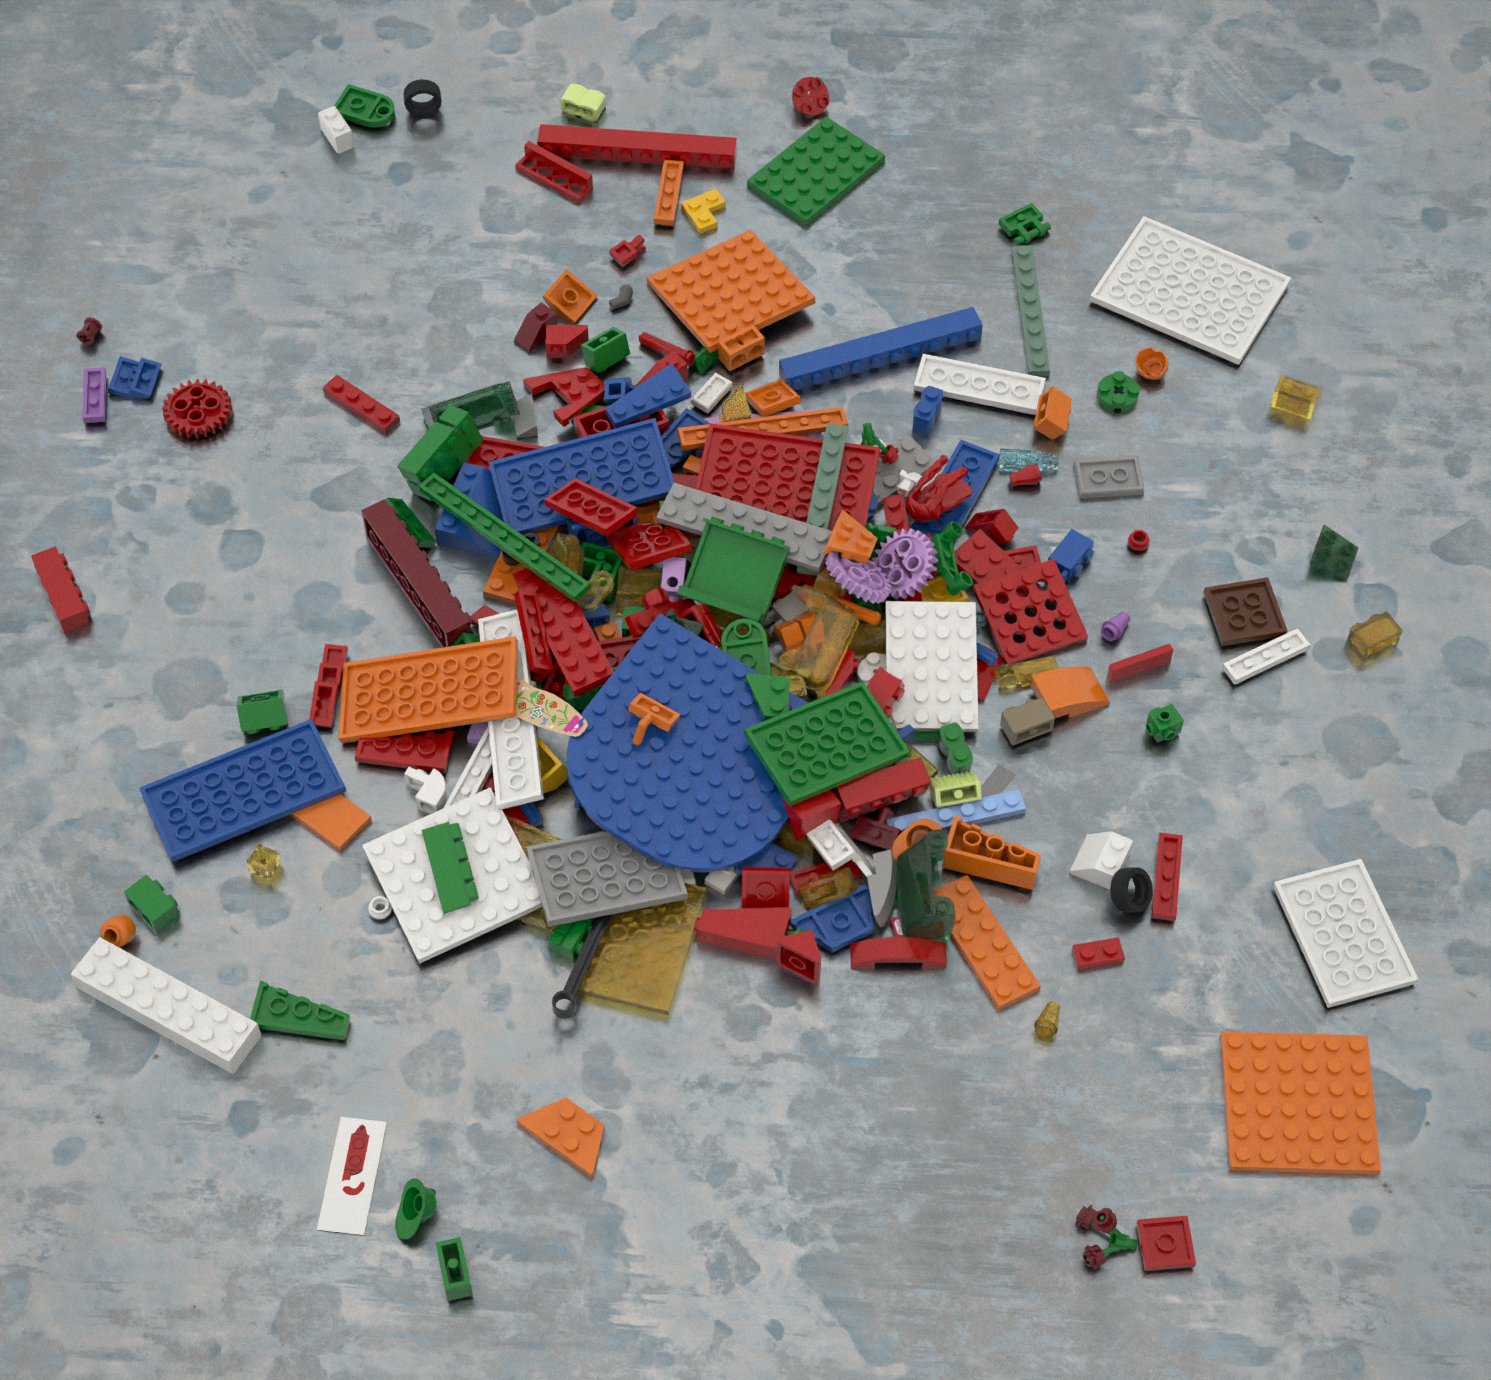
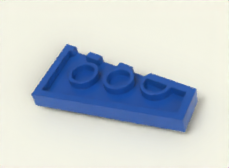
[606,363,691,428]
[661,408,710,469]

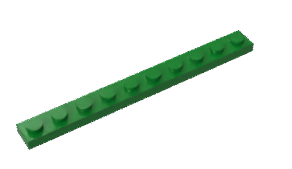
[419,473,591,603]

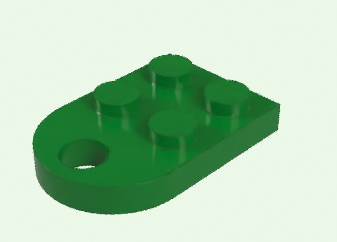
[334,84,395,128]
[722,619,772,675]

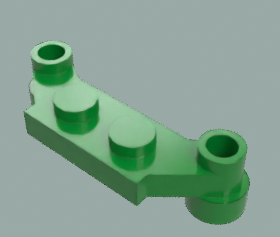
[931,521,973,596]

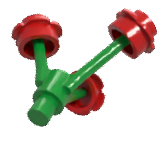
[860,423,899,464]

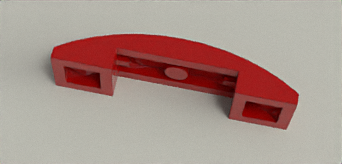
[850,937,947,967]

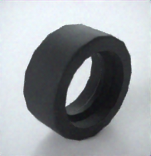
[403,79,442,116]
[1110,867,1153,912]

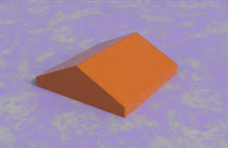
[542,269,598,324]

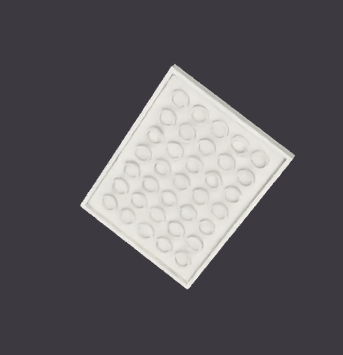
[1089,216,1291,365]

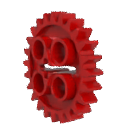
[162,379,233,439]

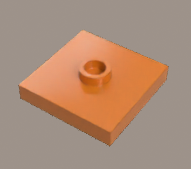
[744,379,801,417]

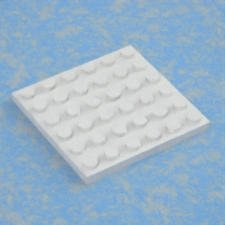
[362,787,542,964]

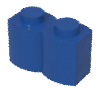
[912,386,943,436]

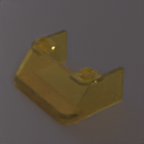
[770,585,859,691]

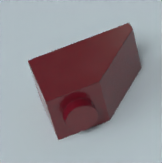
[514,302,557,353]

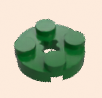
[1097,371,1140,411]

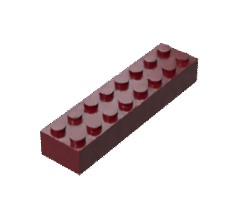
[361,499,474,648]

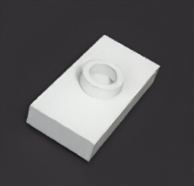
[691,373,732,413]
[705,866,740,895]

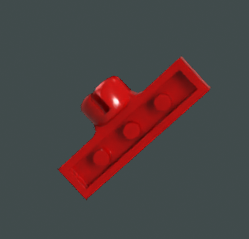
[624,587,696,639]

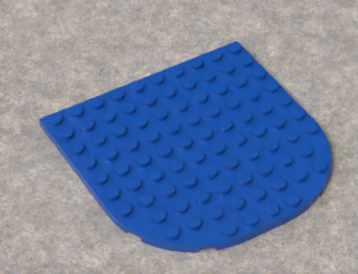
[567,613,808,872]

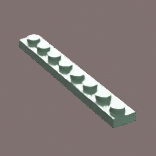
[1011,245,1050,376]
[797,423,848,576]

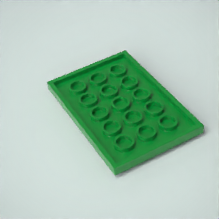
[747,116,885,226]
[743,681,910,806]

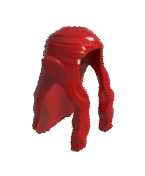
[905,455,972,523]

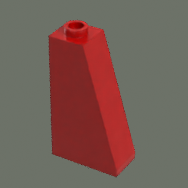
[694,907,792,959]

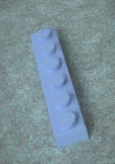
[886,789,1026,832]

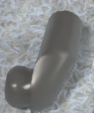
[609,285,633,310]

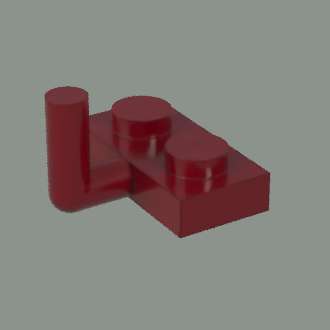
[850,806,902,851]

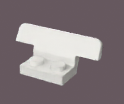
[807,819,876,877]

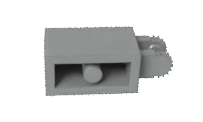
[759,584,823,636]

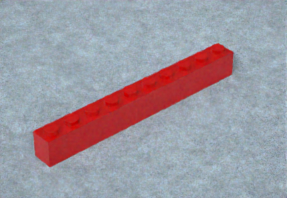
[537,124,737,169]

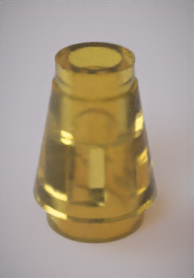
[1034,1001,1060,1038]

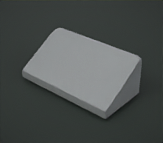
[512,394,538,438]

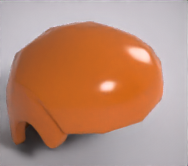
[1135,347,1169,380]

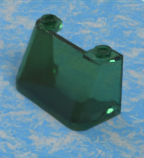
[896,830,955,941]

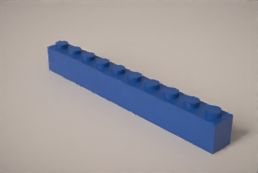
[779,307,983,390]

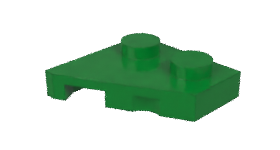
[745,673,790,720]

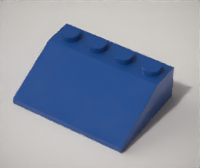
[435,462,504,559]

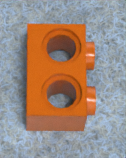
[718,325,765,371]

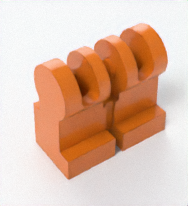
[773,611,828,666]

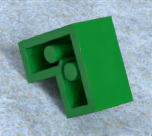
[576,542,626,602]

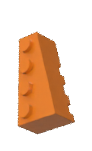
[942,815,1041,890]

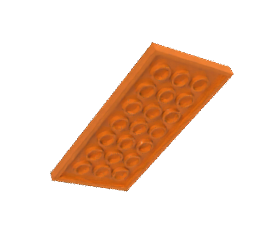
[338,636,518,743]

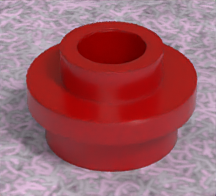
[1128,530,1150,551]

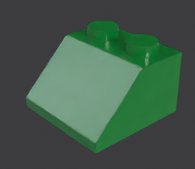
[237,689,287,734]

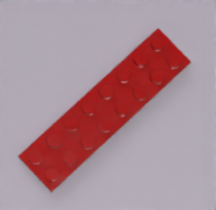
[512,556,614,697]

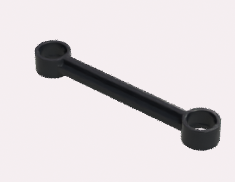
[552,913,620,1019]

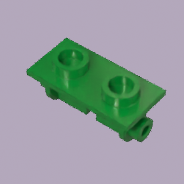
[688,346,718,375]

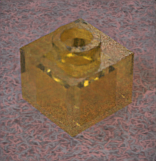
[246,844,281,880]

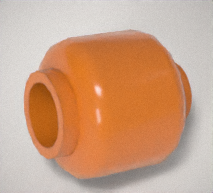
[100,914,136,948]

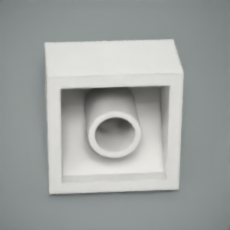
[1069,831,1133,890]

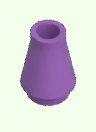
[1101,611,1131,641]

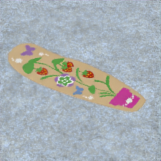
[516,678,588,737]

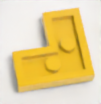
[681,189,726,234]

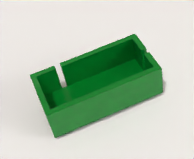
[397,405,483,501]

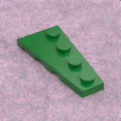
[250,980,350,1040]

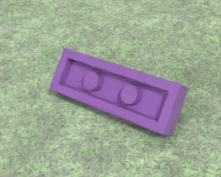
[82,367,107,423]

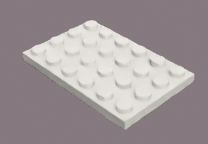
[885,601,978,732]
[1273,859,1418,1008]

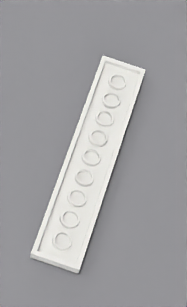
[478,610,544,810]

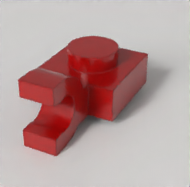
[609,234,646,267]

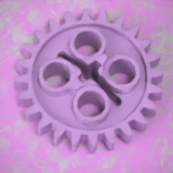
[872,528,938,600]
[825,550,892,604]

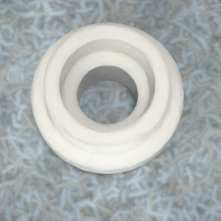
[368,896,392,919]

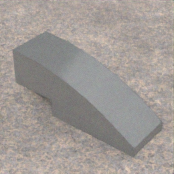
[867,849,897,927]

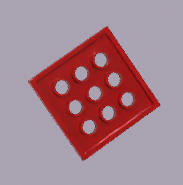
[972,559,1088,667]

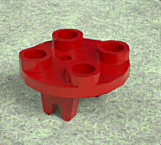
[792,76,830,116]

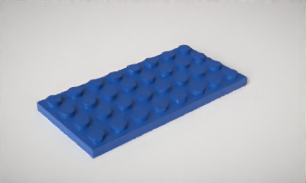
[489,418,674,535]
[139,719,346,862]

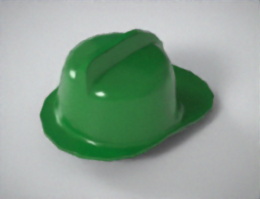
[395,1178,436,1239]

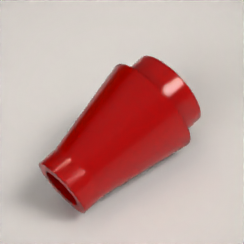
[1009,464,1042,487]

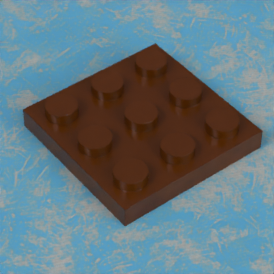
[1203,577,1288,646]

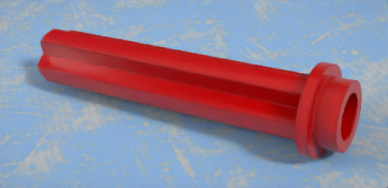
[638,332,695,366]

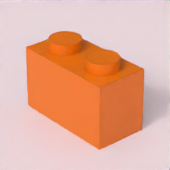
[1033,386,1072,440]

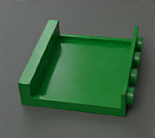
[677,516,790,624]

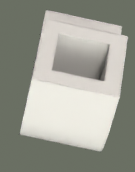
[404,767,447,814]

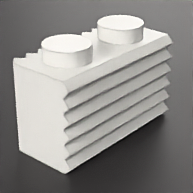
[318,106,354,153]

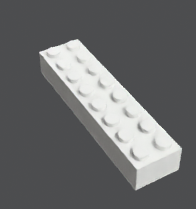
[70,937,261,1074]

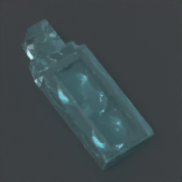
[999,448,1059,473]

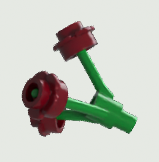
[1076,1205,1138,1270]

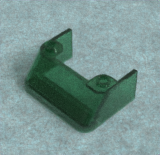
[421,381,520,429]

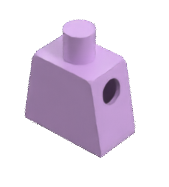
[661,557,687,602]

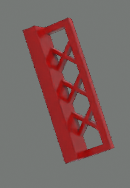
[515,141,593,203]
[514,590,554,683]

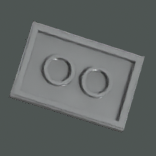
[1074,456,1145,499]

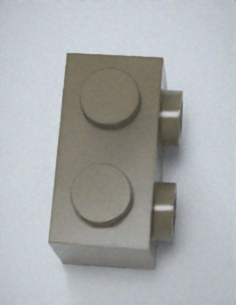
[1000,697,1055,745]

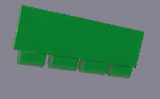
[422,822,479,914]

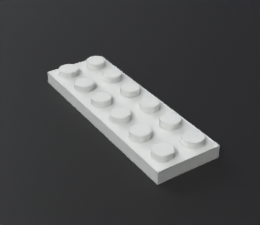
[914,354,1046,415]

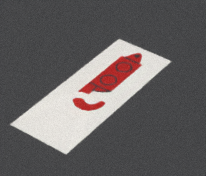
[317,1117,387,1235]

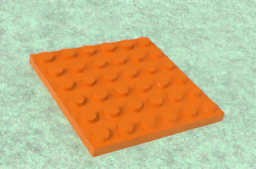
[646,230,816,353]
[1220,1031,1381,1175]

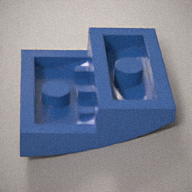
[108,356,162,399]

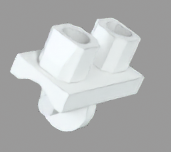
[897,470,922,502]

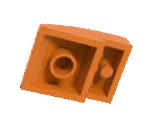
[1030,666,1110,718]

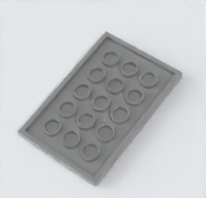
[526,831,688,927]

